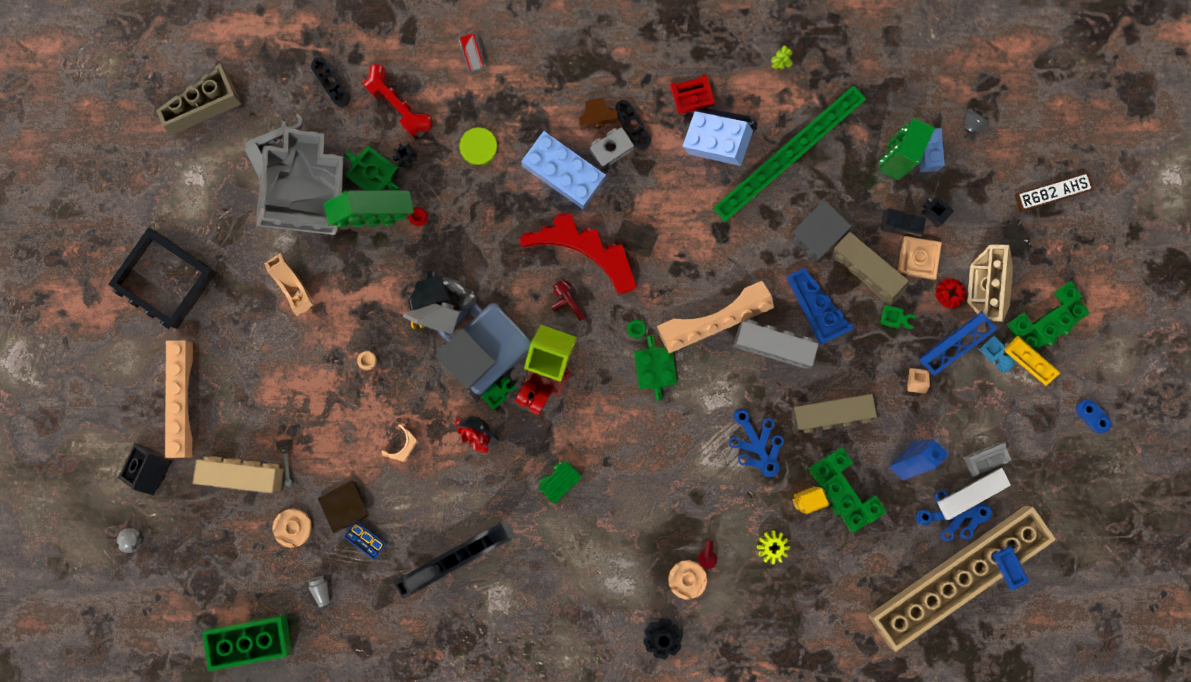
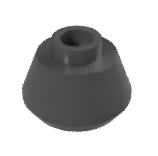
[964,108,989,133]

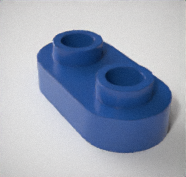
[1076,400,1111,433]

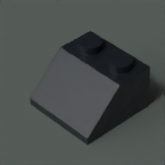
[118,442,170,496]

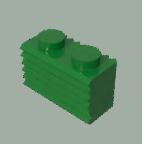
[538,460,582,504]

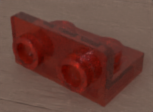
[525,367,572,398]

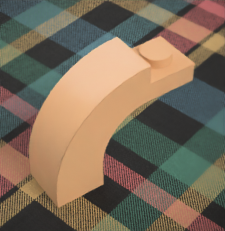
[264,253,314,316]

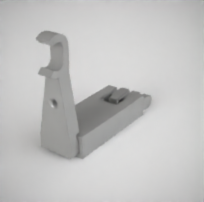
[245,114,304,179]

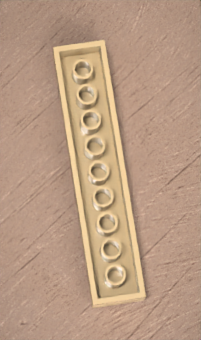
[868,506,1056,652]

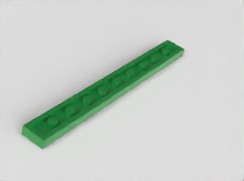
[712,85,866,223]

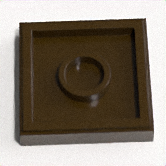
[318,480,369,533]

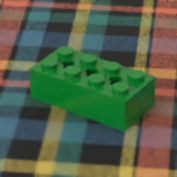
[878,118,935,180]
[324,191,414,228]
[202,614,293,671]

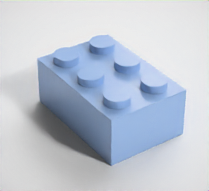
[682,111,753,166]

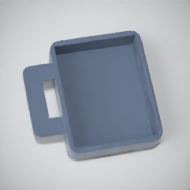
[438,303,531,395]

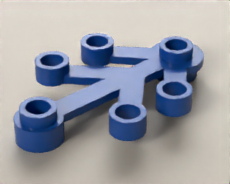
[728,409,784,477]
[915,489,992,541]

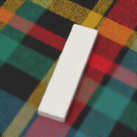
[937,468,1011,520]

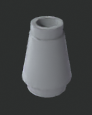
[308,576,330,607]

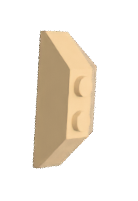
[967,245,1013,322]

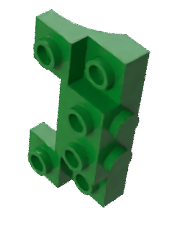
[1006,281,1090,350]
[807,447,887,533]

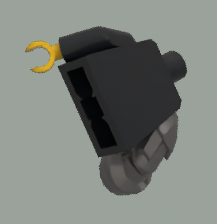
[408,271,476,329]

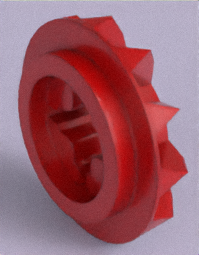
[936,278,967,308]

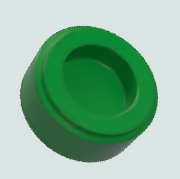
[627,320,646,339]

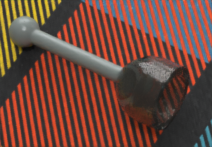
[276,439,292,486]

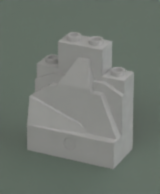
[256,129,343,235]

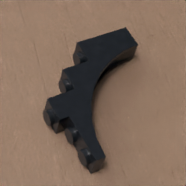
[393,520,516,599]

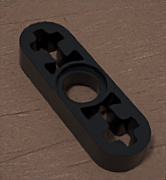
[311,57,350,107]
[615,100,651,151]

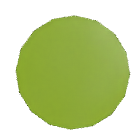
[459,127,497,165]

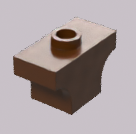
[579,97,618,130]

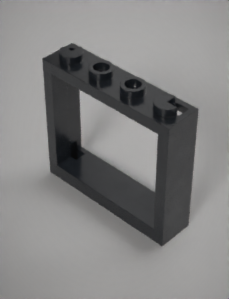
[108,228,217,329]

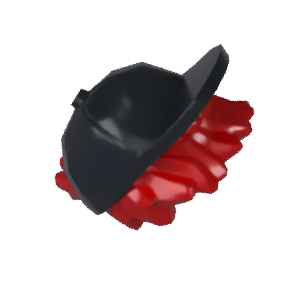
[454,416,500,453]

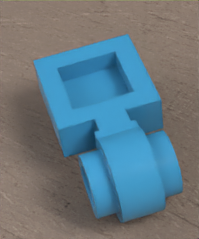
[978,336,1015,373]

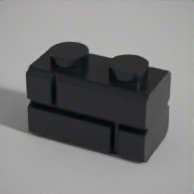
[880,208,926,238]

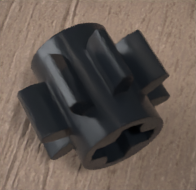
[393,143,416,167]

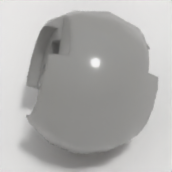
[117,528,142,553]

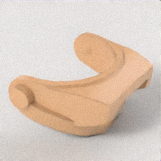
[382,423,418,462]

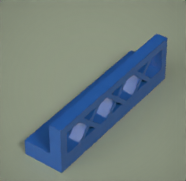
[919,311,997,376]

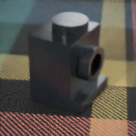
[921,196,954,228]

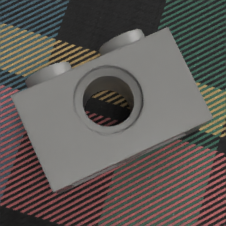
[590,127,634,170]

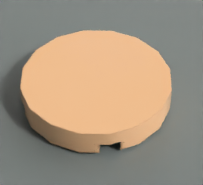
[272,508,313,548]
[668,560,707,600]

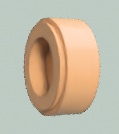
[357,351,378,370]

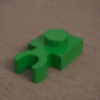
[879,305,916,329]
[480,376,516,410]

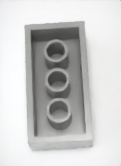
[732,320,818,369]

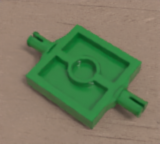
[344,146,400,191]
[633,335,677,401]

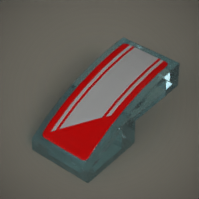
[457,31,486,74]

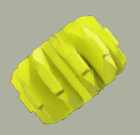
[756,530,790,564]

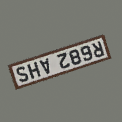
[1015,172,1094,212]

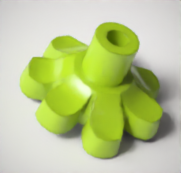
[771,45,793,69]

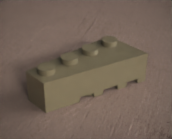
[156,64,241,135]
[834,232,909,306]
[794,394,877,433]

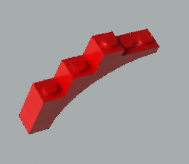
[519,212,637,296]

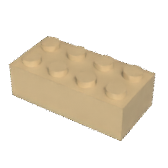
[193,456,285,493]

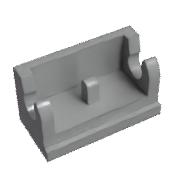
[963,443,1011,477]

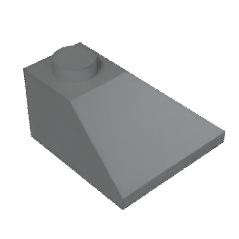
[403,302,459,334]

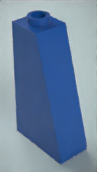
[889,440,949,480]

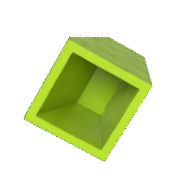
[524,325,577,382]

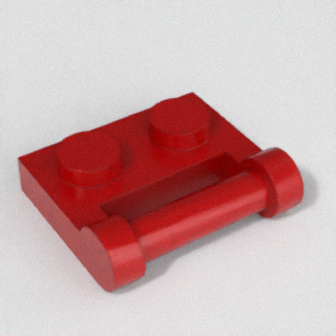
[669,74,715,115]

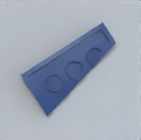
[786,268,854,345]

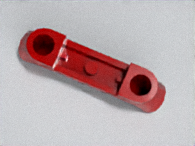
[361,64,432,137]

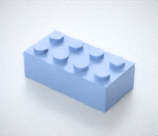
[521,131,606,210]

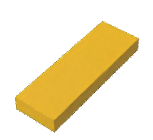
[1004,336,1060,386]

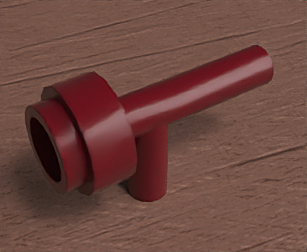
[551,279,585,321]
[698,540,718,569]

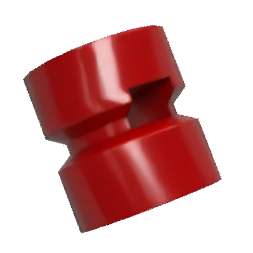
[515,381,550,416]

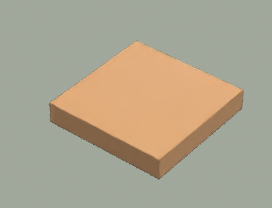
[897,236,942,280]

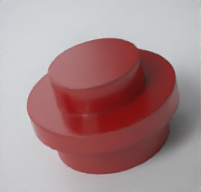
[409,207,428,227]

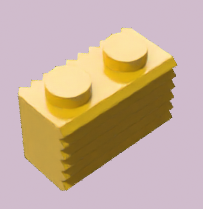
[792,486,829,514]

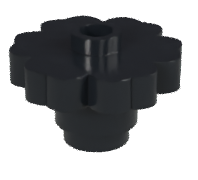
[643,618,683,659]

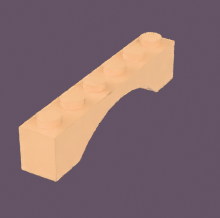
[657,281,774,353]
[165,340,193,458]

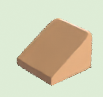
[907,368,930,394]

